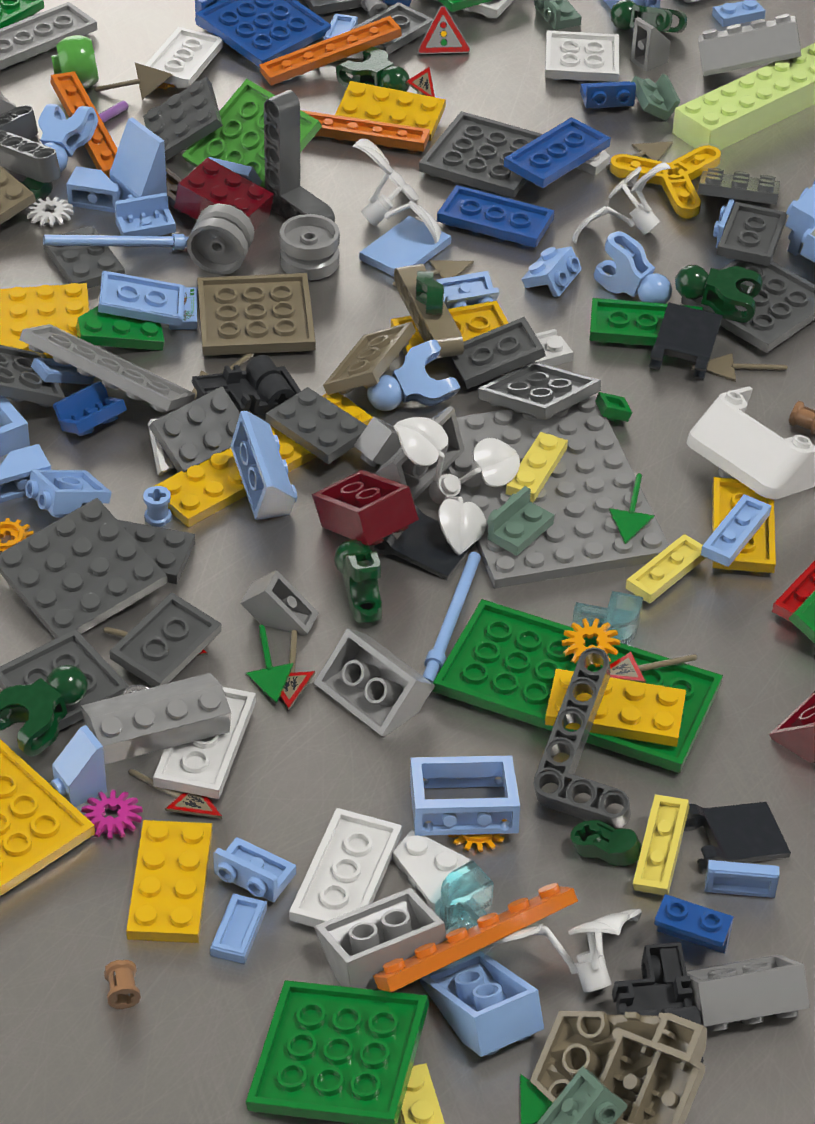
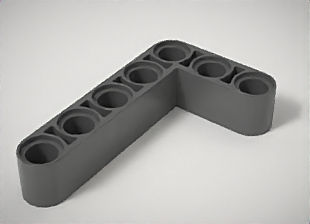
[264,90,335,223]
[0,105,61,182]
[533,647,631,829]

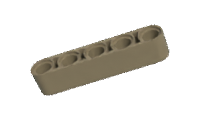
[394,264,464,359]

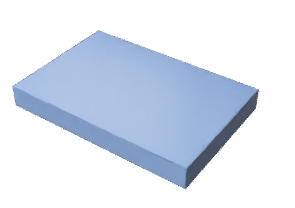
[359,216,451,277]
[98,271,185,327]

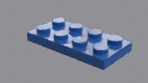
[504,117,611,188]
[437,185,555,248]

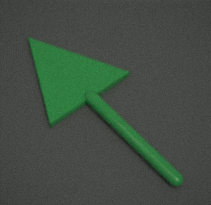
[609,473,655,544]
[246,624,294,704]
[520,1074,553,1124]

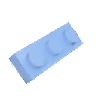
[701,494,771,567]

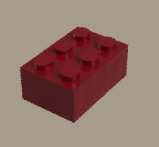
[174,157,274,231]
[312,470,419,546]

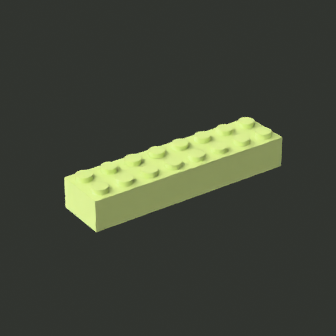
[672,43,815,150]

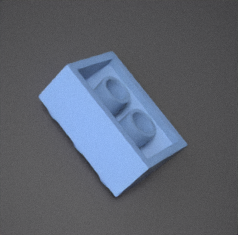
[230,411,297,520]

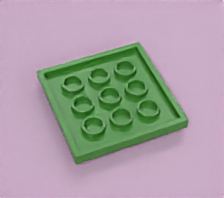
[182,79,322,189]

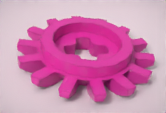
[81,790,143,839]

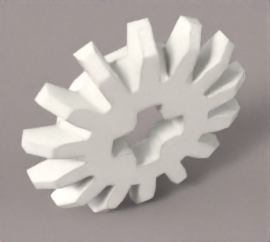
[26,197,74,227]

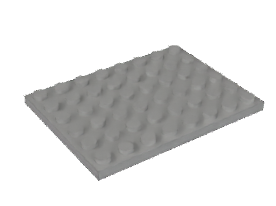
[446,396,669,589]

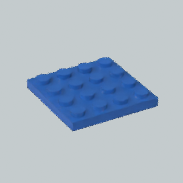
[195,0,332,68]

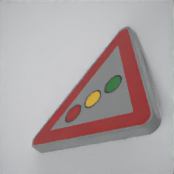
[417,6,471,54]

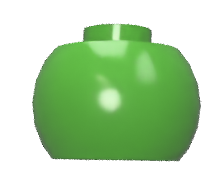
[51,35,99,89]

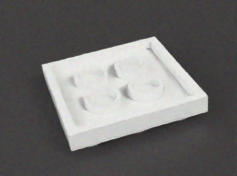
[545,30,619,82]

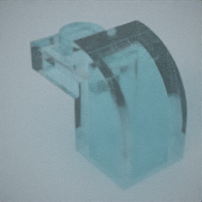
[572,591,643,645]
[440,860,494,930]

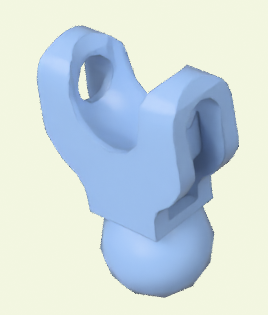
[38,104,98,172]
[594,231,672,304]
[367,340,461,411]

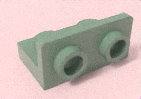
[534,0,582,30]
[631,74,680,121]
[487,486,554,556]
[537,1066,627,1124]

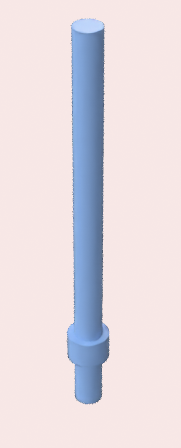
[43,234,189,250]
[423,552,481,683]

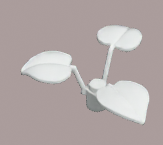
[353,139,441,244]
[572,162,671,244]
[393,417,520,555]
[483,909,642,993]

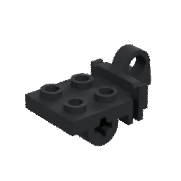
[192,355,301,415]
[612,942,704,1063]

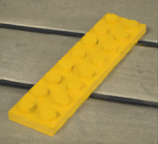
[154,392,373,528]

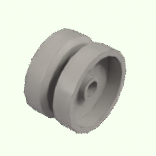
[187,203,254,275]
[280,214,340,280]

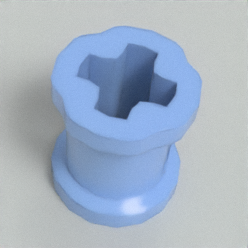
[143,486,172,527]

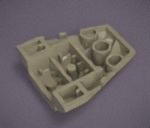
[530,1011,707,1124]

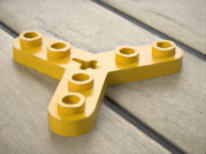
[610,145,721,219]

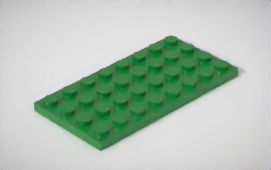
[432,599,723,773]

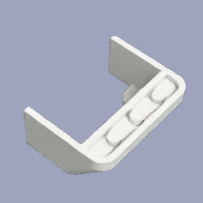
[686,386,815,499]

